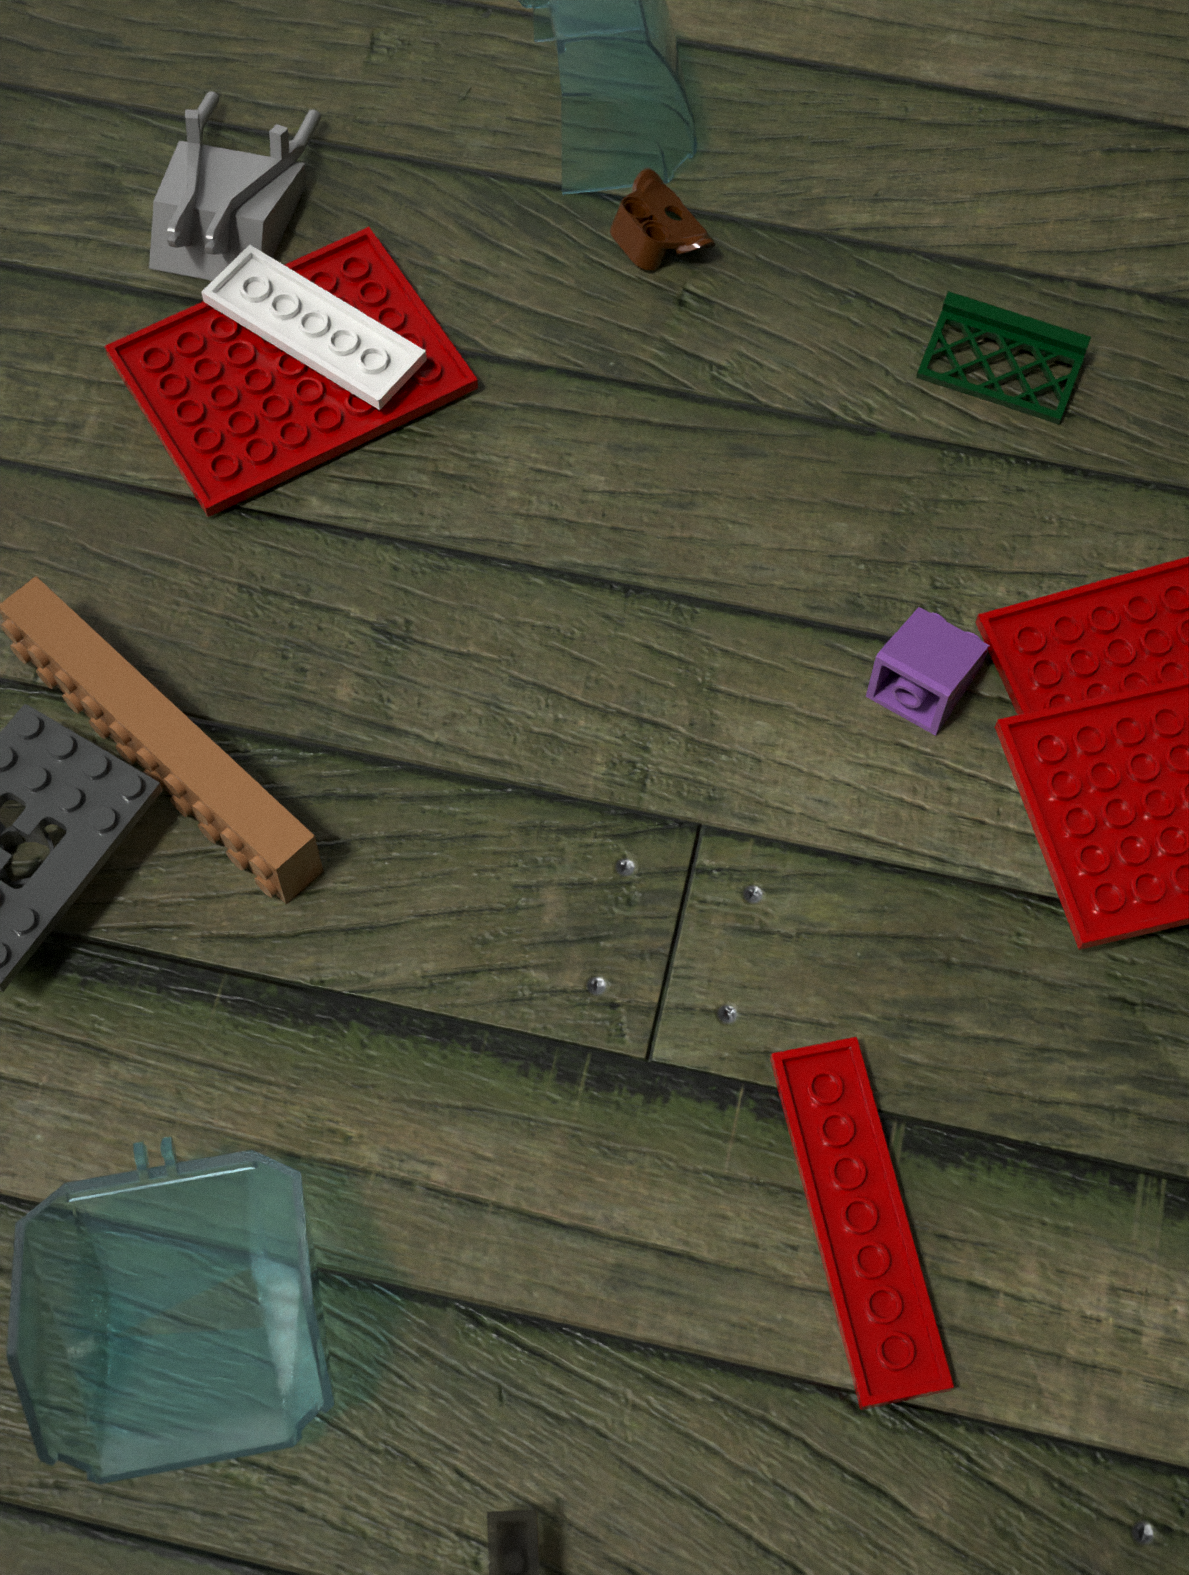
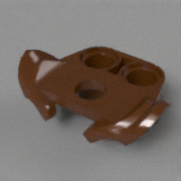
[610,167,716,270]

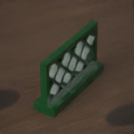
[916,291,1091,425]

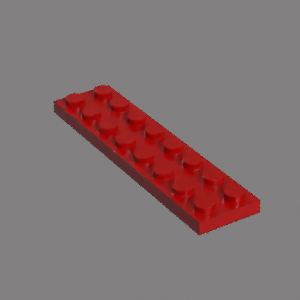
[770,1037,954,1410]

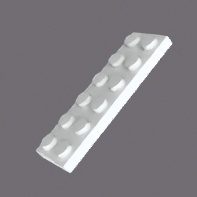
[201,245,427,410]

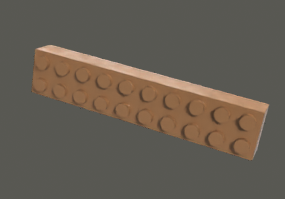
[0,576,323,904]

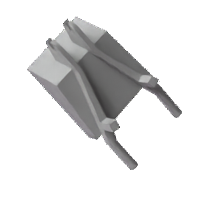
[149,91,321,281]

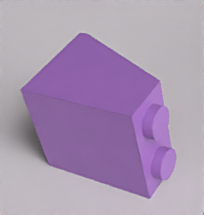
[866,607,990,736]

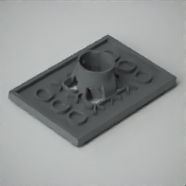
[0,704,163,992]

